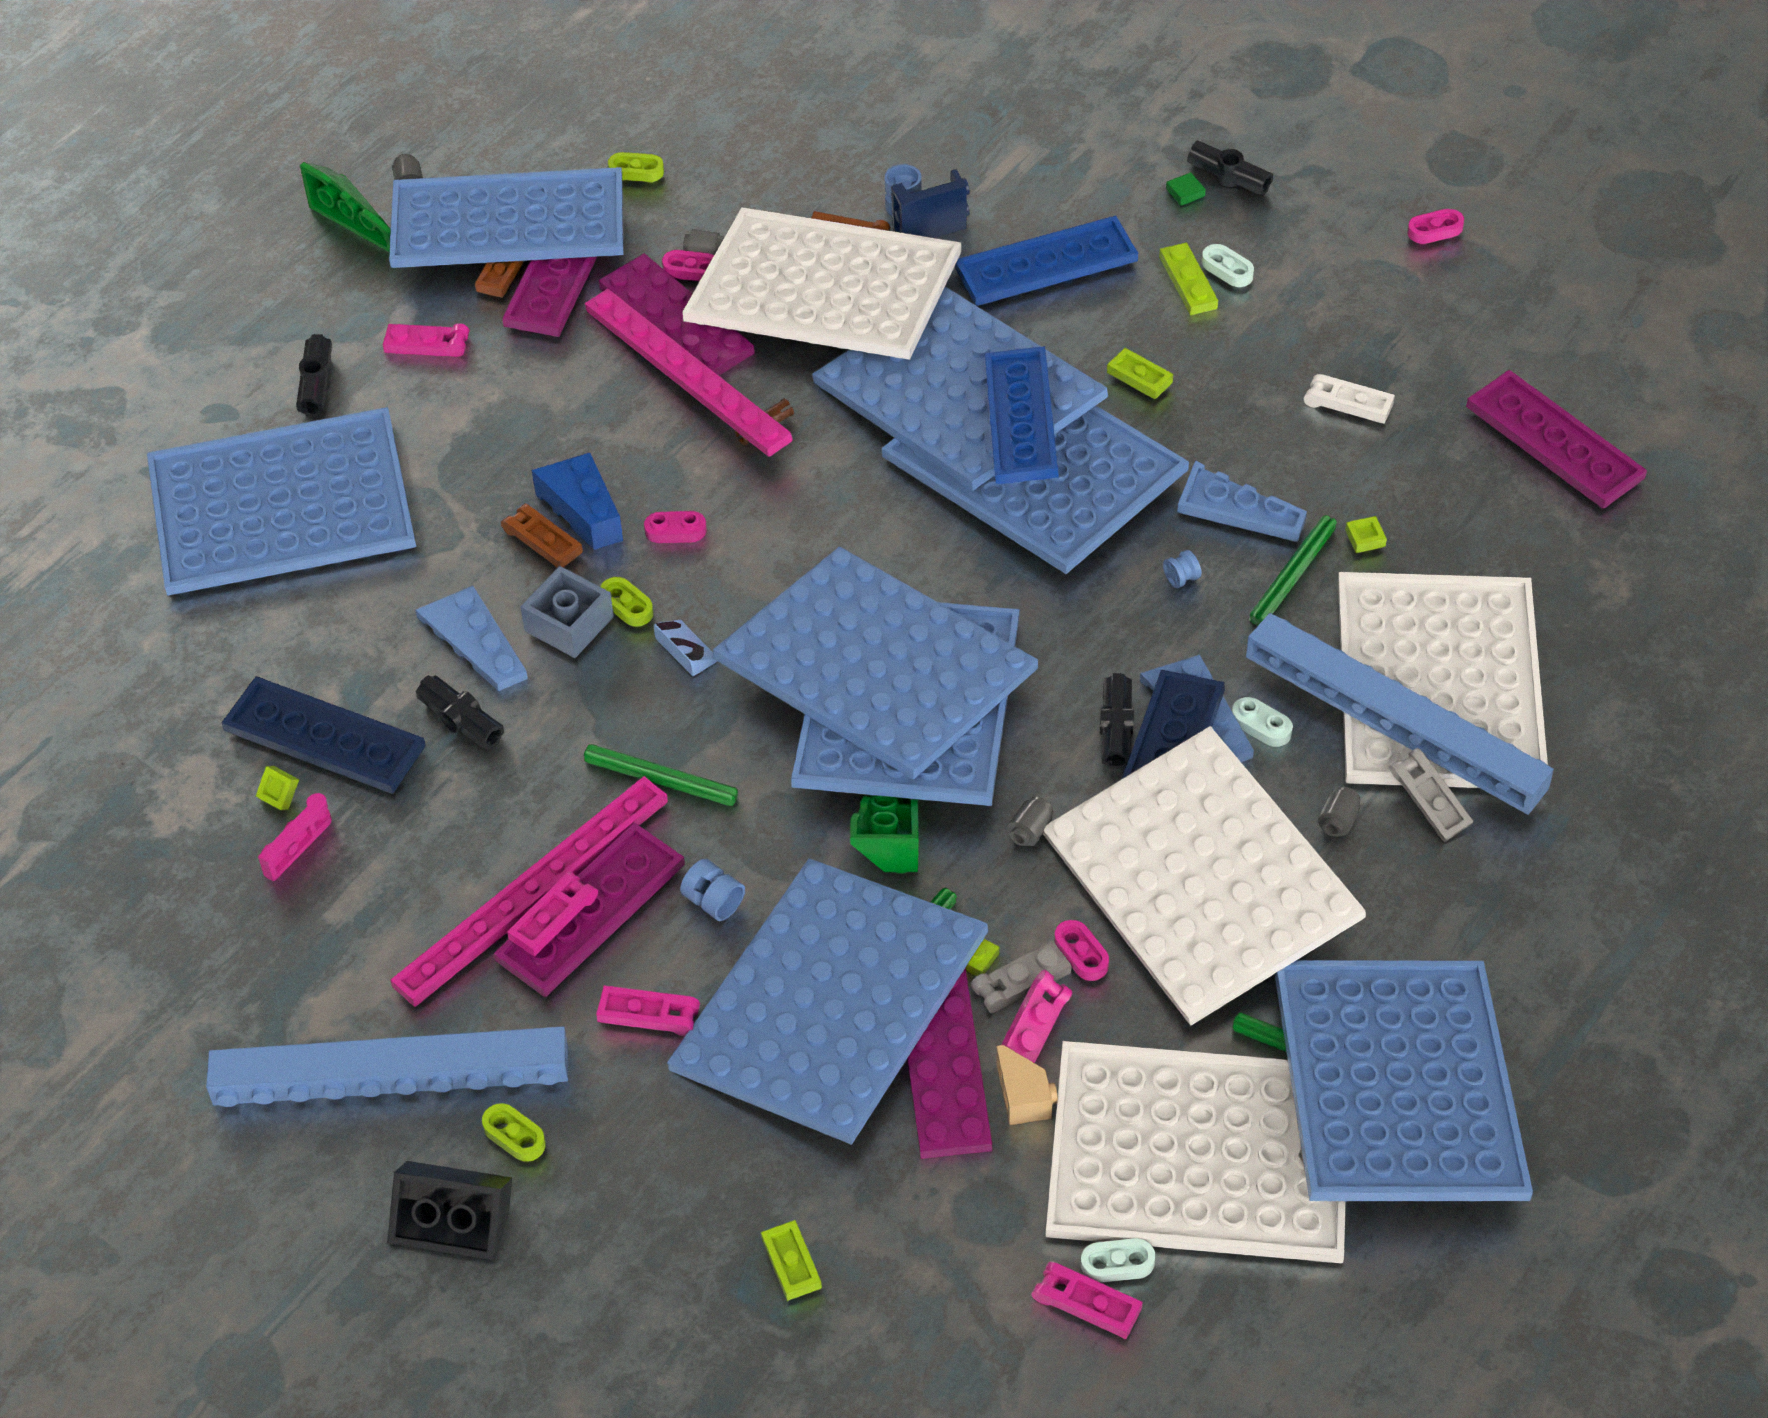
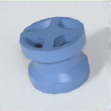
[1163,550,1202,588]

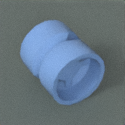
[885,164,922,216]
[680,859,745,921]

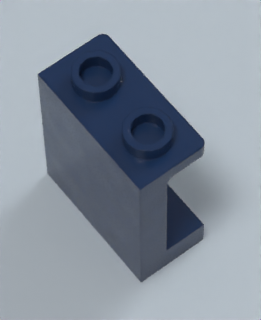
[891,169,970,238]

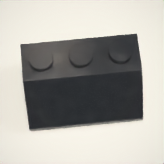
[387,1161,513,1260]

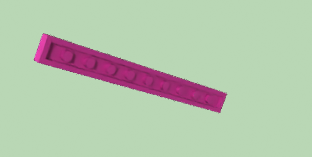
[585,288,792,457]
[390,776,668,1007]

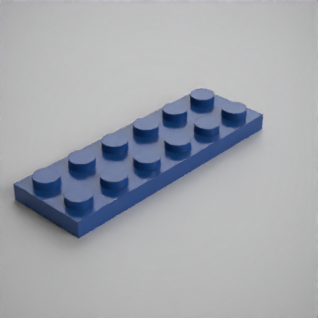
[955,215,1138,306]
[985,346,1059,484]

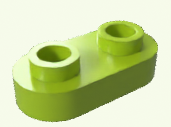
[608,152,664,182]
[600,577,653,626]
[482,1103,546,1161]

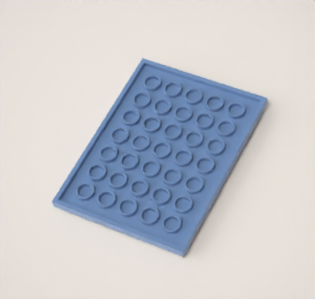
[812,287,1108,490]
[882,406,1189,574]
[147,407,416,596]
[713,546,1038,780]
[791,602,1020,806]
[667,858,988,1145]
[1275,960,1533,1201]

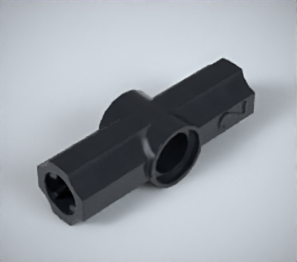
[1187,140,1273,196]
[296,334,332,417]
[1100,673,1134,769]
[415,675,504,749]

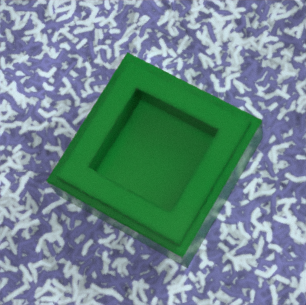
[1166,172,1206,206]

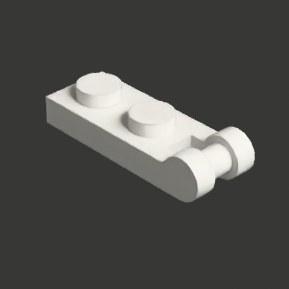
[1304,374,1395,424]

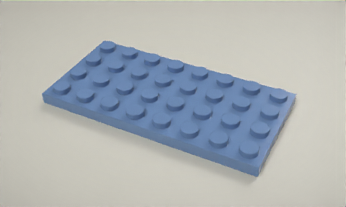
[389,167,624,268]

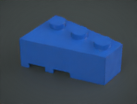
[531,453,623,550]

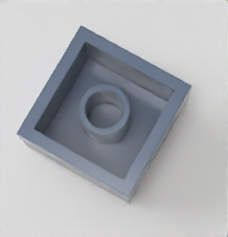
[520,566,614,658]

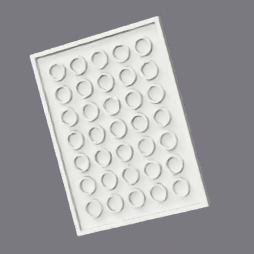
[683,207,961,360]
[1338,572,1548,788]
[1043,726,1366,1026]
[1046,1041,1345,1263]

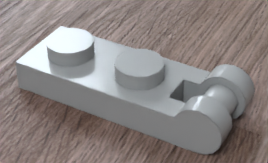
[1389,747,1473,842]
[971,941,1072,1013]

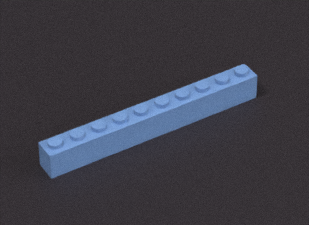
[1246,613,1554,815]
[206,1026,568,1107]

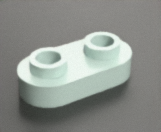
[1202,244,1254,287]
[1232,697,1293,747]
[1081,1238,1155,1283]

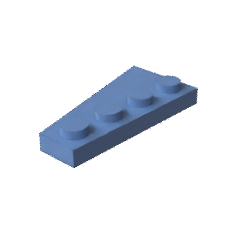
[1177,461,1307,542]
[415,586,528,691]
[1140,655,1254,762]

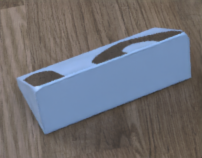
[654,620,718,677]

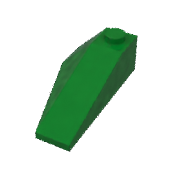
[300,162,391,253]
[850,795,919,874]

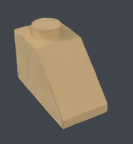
[996,1045,1058,1125]

